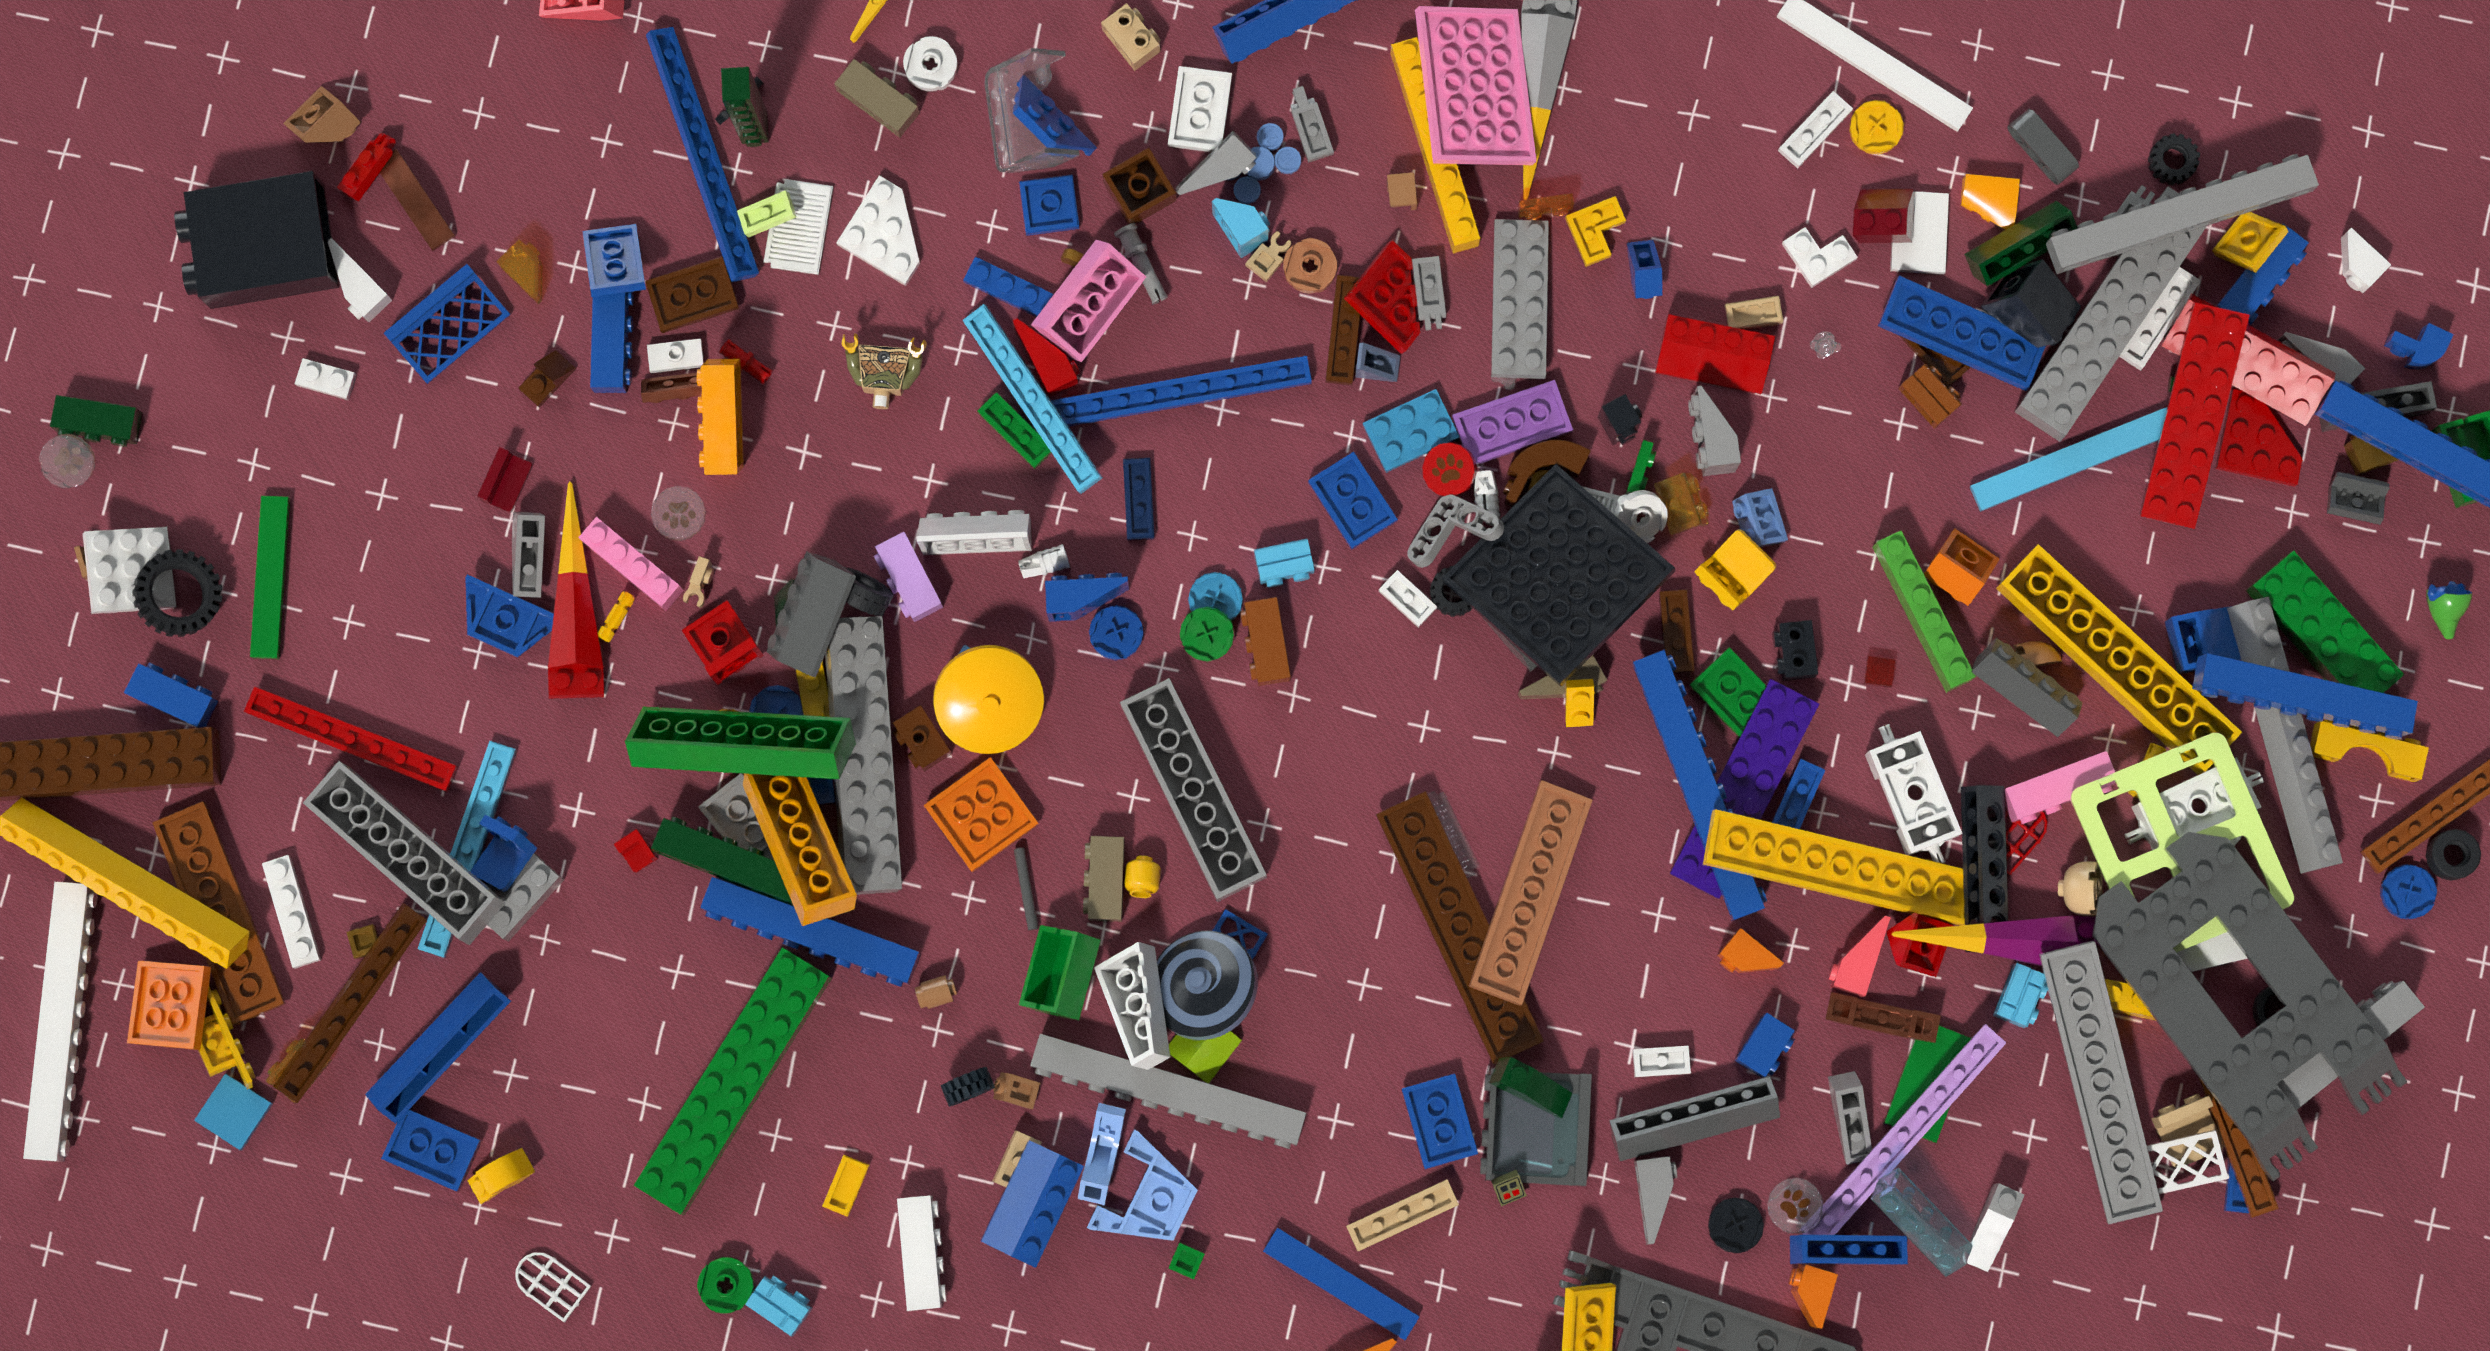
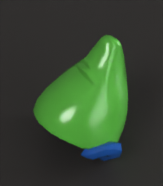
[2426,581,2472,639]

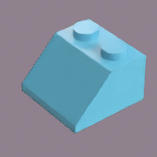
[1212,198,1270,258]

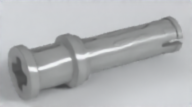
[1114,223,1168,305]

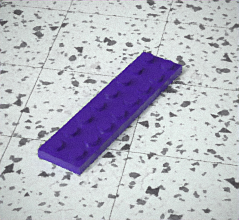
[1670,679,1819,899]

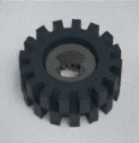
[941,1067,995,1107]

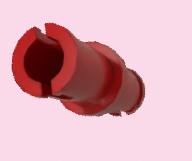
[719,339,773,384]

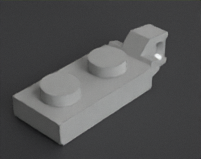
[1291,86,1334,163]

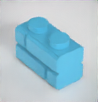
[1254,539,1314,588]
[1993,963,2048,1028]
[745,1275,812,1336]

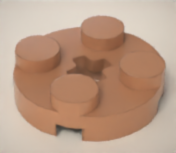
[1283,238,1337,294]

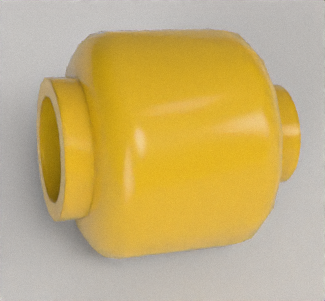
[1124,856,1161,898]

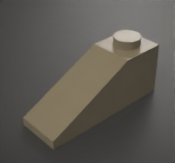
[1518,655,1607,699]

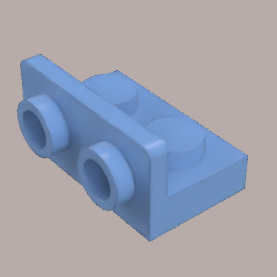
[1732,488,1788,547]

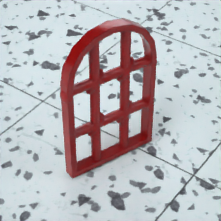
[2005,811,2047,876]

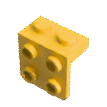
[1694,529,1776,611]

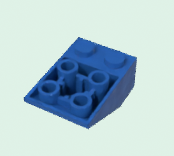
[1045,573,1129,622]
[2165,606,2241,674]

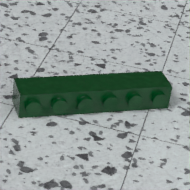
[721,67,769,147]
[651,817,793,906]

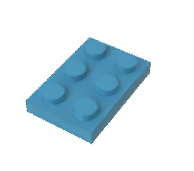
[1363,389,1459,473]

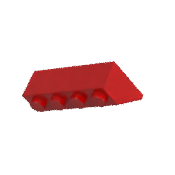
[1655,314,1775,395]

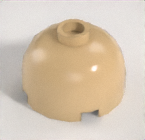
[2058,861,2103,916]

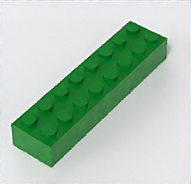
[625,706,856,779]

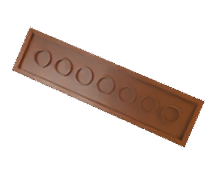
[152,801,286,1026]

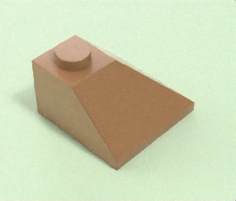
[283,86,361,143]

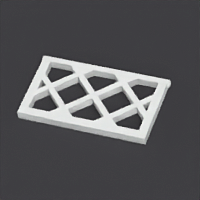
[2147,1130,2229,1194]

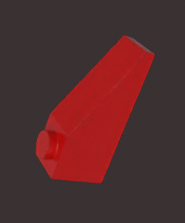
[1012,318,1080,397]

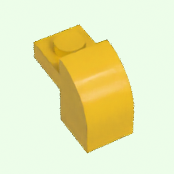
[467,1148,535,1204]

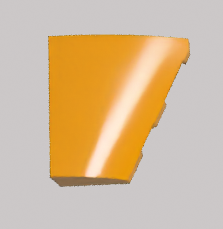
[1961,174,2020,230]

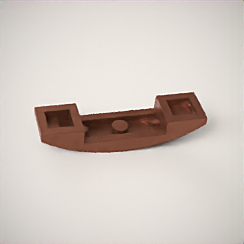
[380,149,455,251]
[1825,992,1941,1043]

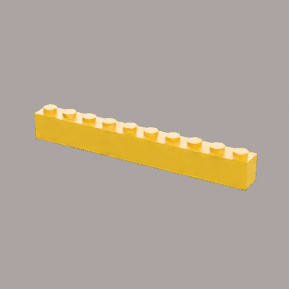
[0,797,250,969]

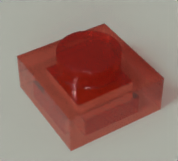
[1864,656,1895,688]

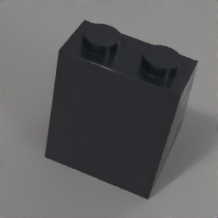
[1980,259,2081,348]

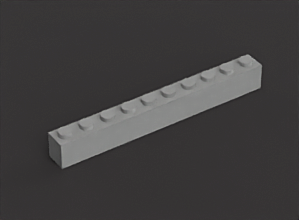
[2046,154,2319,274]
[2227,597,2343,873]
[1030,1034,1306,1149]

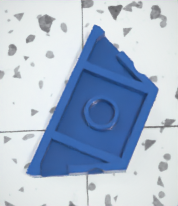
[1013,75,1097,156]
[465,574,554,658]

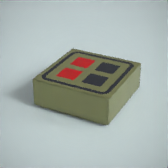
[1491,1170,1527,1206]

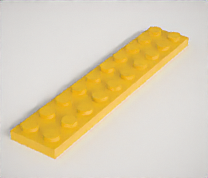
[1703,809,1965,926]

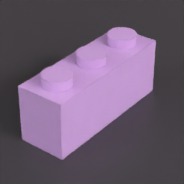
[874,532,943,622]

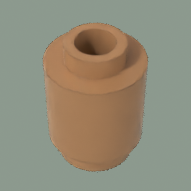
[915,975,957,1009]

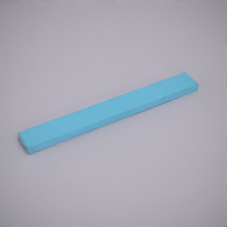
[963,304,1103,494]
[1970,407,2167,512]
[418,741,517,958]

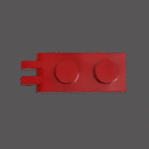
[337,133,396,202]

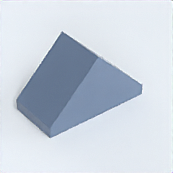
[1355,343,1400,382]

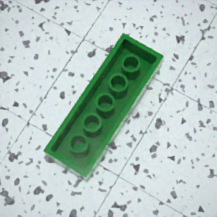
[2246,551,2404,693]

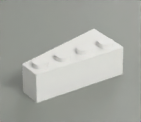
[1094,942,1170,1070]

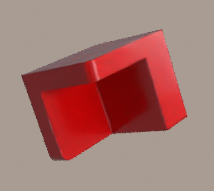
[614,829,658,873]

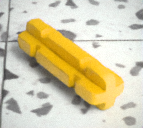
[598,591,635,642]

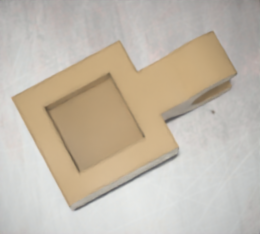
[683,556,714,608]

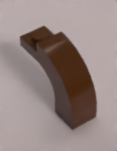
[1503,440,1591,507]

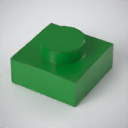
[1168,1243,1205,1279]

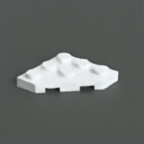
[836,175,920,286]

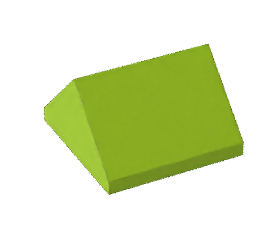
[1169,1031,1242,1084]

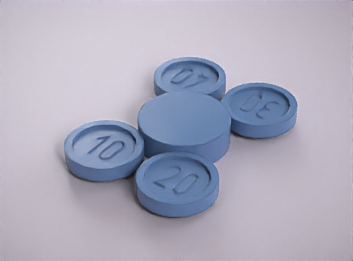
[1228,123,1302,204]

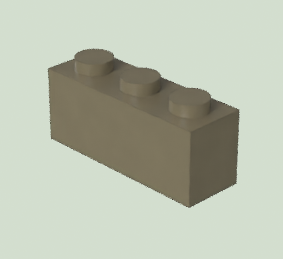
[834,59,920,138]
[1083,836,1125,922]

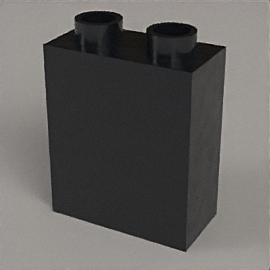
[174,171,339,309]

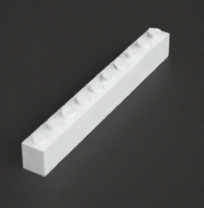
[23,882,98,1162]

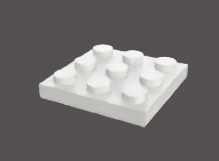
[83,527,176,614]

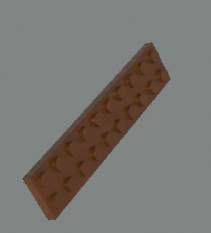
[1376,791,1544,1065]

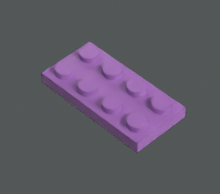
[1452,380,1573,465]

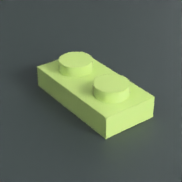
[737,190,797,238]

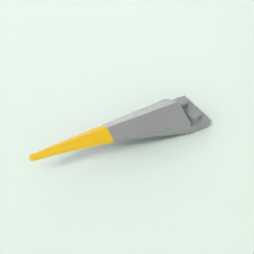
[1521,0,1577,201]

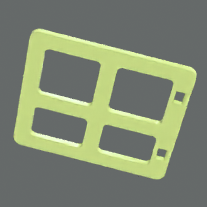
[2071,733,2294,953]

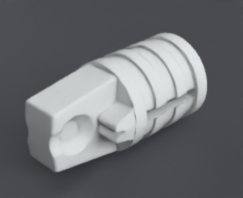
[1474,470,1500,519]
[1019,544,1070,578]

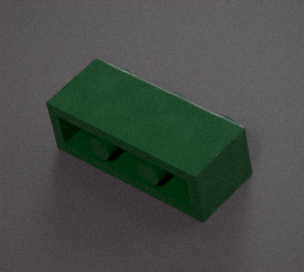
[50,395,143,447]

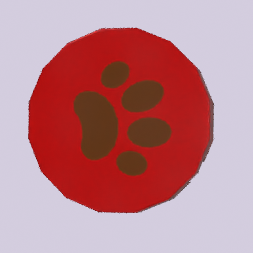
[1422,443,1477,496]

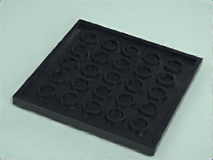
[1442,464,1676,687]

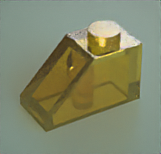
[496,239,543,304]

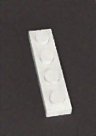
[2119,267,2201,371]
[262,855,321,969]

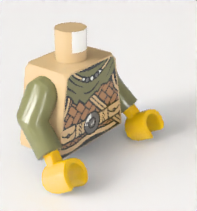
[842,333,927,409]

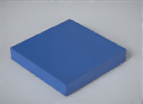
[1019,175,1080,236]

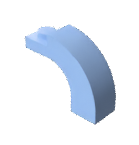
[1077,1103,1126,1205]

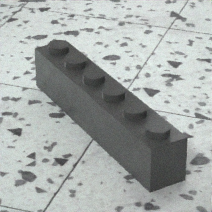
[1609,1076,1780,1161]

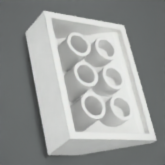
[917,510,1032,555]

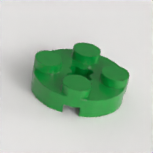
[697,1257,754,1314]

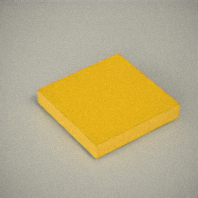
[2212,212,2289,273]

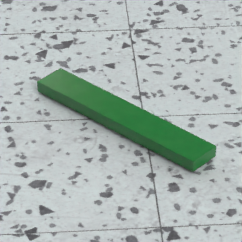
[250,496,290,659]

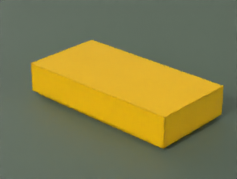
[822,1155,870,1217]

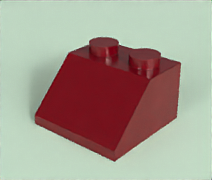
[1853,189,1915,243]

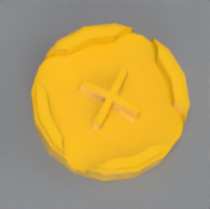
[1849,100,1904,155]

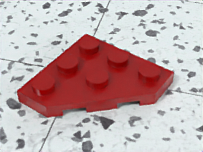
[1344,240,1421,354]
[2215,389,2303,487]

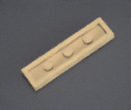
[1346,1180,1459,1251]

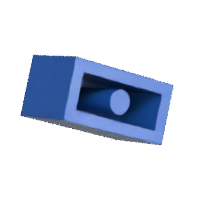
[1734,1012,1795,1078]

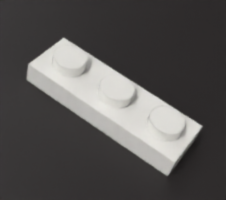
[1778,91,1853,169]

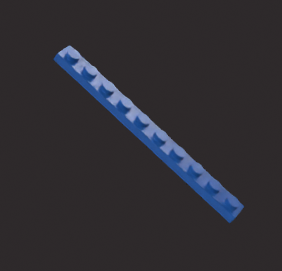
[646,27,759,282]
[1051,356,1312,427]

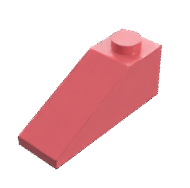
[539,0,624,21]
[1828,915,1891,998]

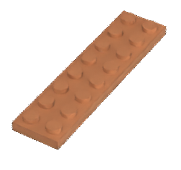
[1469,780,1592,1006]

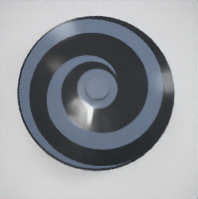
[1157,931,1258,1040]

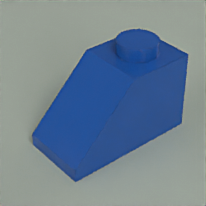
[1627,240,1663,299]

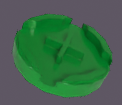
[1180,606,1235,661]

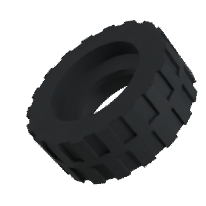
[845,567,894,616]

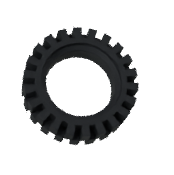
[132,549,223,637]

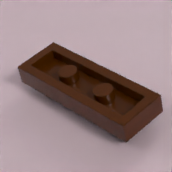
[1659,590,1694,673]

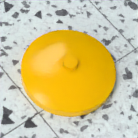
[933,645,1044,754]

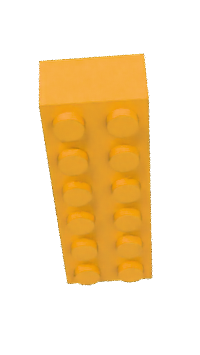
[743,774,857,926]

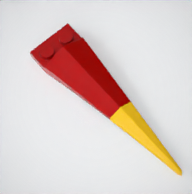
[548,482,604,699]

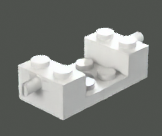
[1865,724,1963,863]
[2125,758,2264,850]

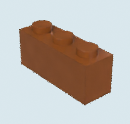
[1240,597,1291,686]

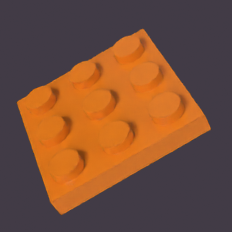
[924,757,1039,872]
[127,961,211,1050]

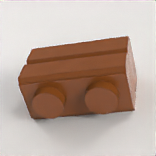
[1898,364,1962,429]

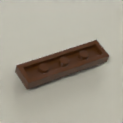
[1325,275,1360,385]

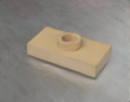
[1725,296,1783,330]

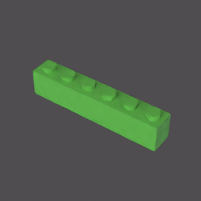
[1872,531,1976,693]

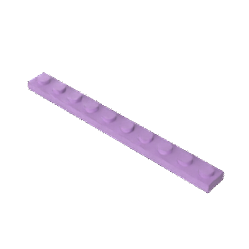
[1800,1024,2006,1235]

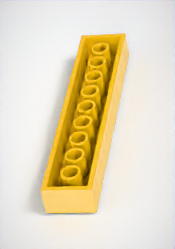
[1996,544,2242,775]

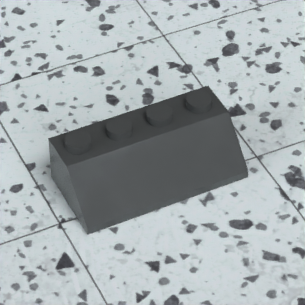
[767,551,856,677]

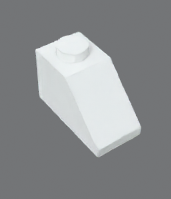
[2341,228,2391,293]

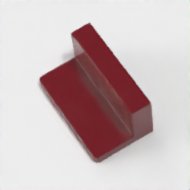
[477,447,533,513]

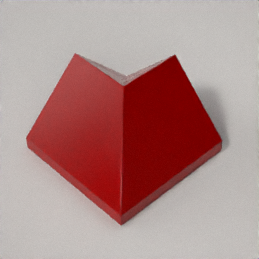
[1886,912,1954,977]

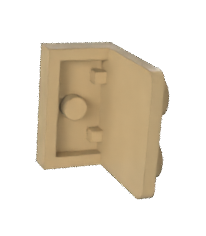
[2151,1093,2224,1168]

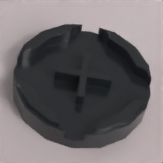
[1707,1197,1764,1254]

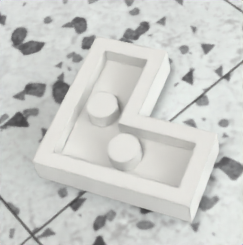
[1782,227,1858,288]

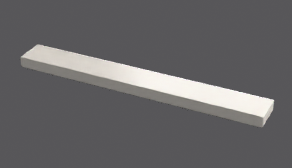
[1777,0,1973,132]

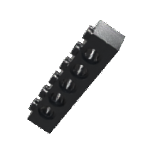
[1961,785,2008,952]

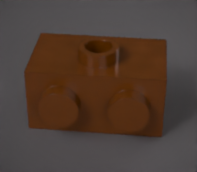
[892,705,952,772]

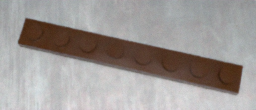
[273,903,427,1104]

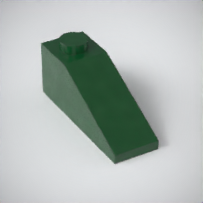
[1489,1057,1573,1119]

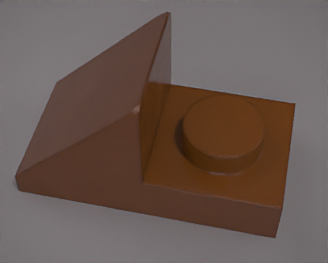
[518,350,576,408]

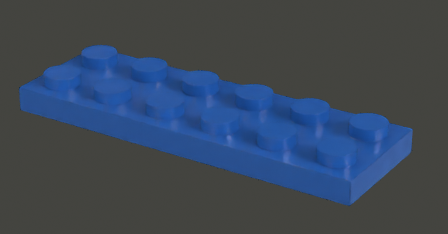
[1878,276,2045,391]

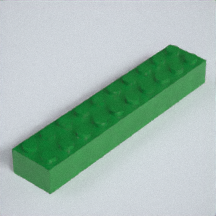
[633,947,832,1215]

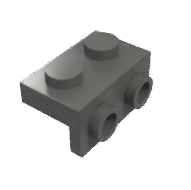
[2327,472,2390,525]

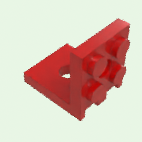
[682,600,764,685]

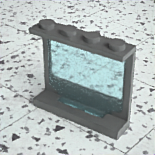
[1480,1068,1592,1186]

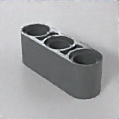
[2007,109,2079,185]

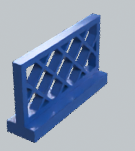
[384,264,510,384]

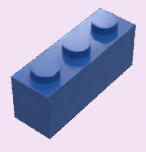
[124,663,218,728]

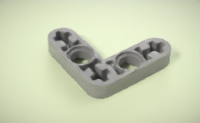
[1407,494,1504,568]

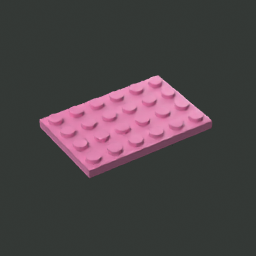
[1415,6,1537,165]

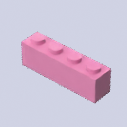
[578,517,684,611]
[2004,751,2116,824]

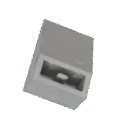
[1688,386,1741,476]

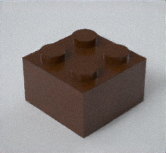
[1102,148,1177,225]

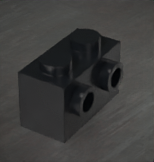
[1597,394,1642,445]
[1772,620,1818,681]

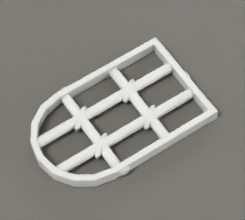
[515,1252,591,1322]

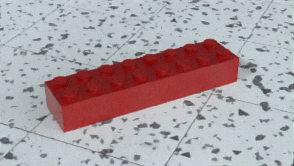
[2140,302,2250,529]

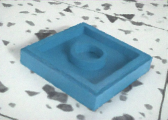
[194,1074,273,1151]

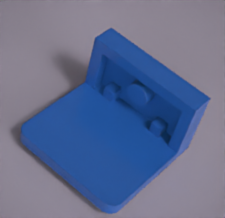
[471,815,537,892]

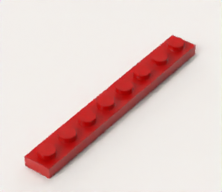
[243,686,458,792]

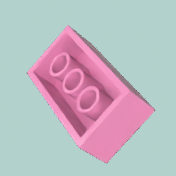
[1031,240,1146,362]

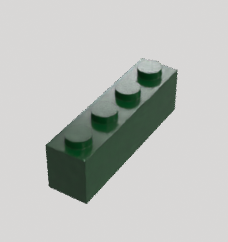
[1964,201,2078,286]

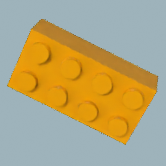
[697,359,744,475]

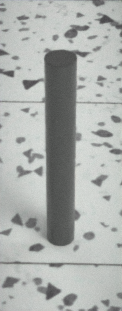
[1014,848,1039,931]

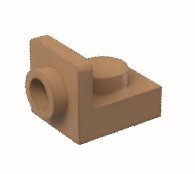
[993,1072,1040,1110]

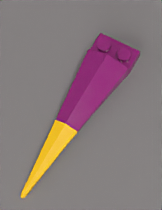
[1892,915,2097,966]

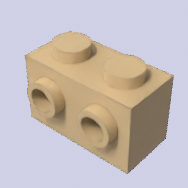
[1101,3,1161,71]

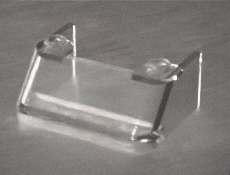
[985,48,1079,173]

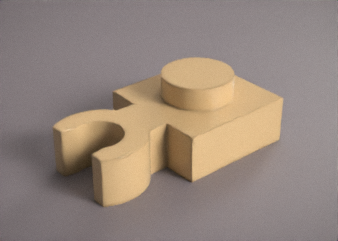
[1245,232,1291,282]

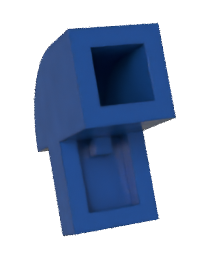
[2384,323,2454,369]

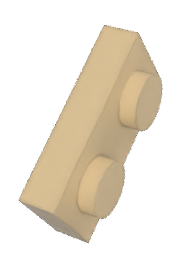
[992,1130,1042,1187]

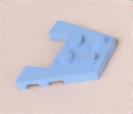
[1087,1130,1198,1241]

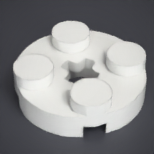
[903,36,958,91]
[1614,490,1668,543]

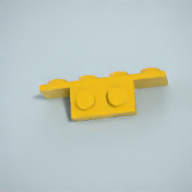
[198,987,255,1090]

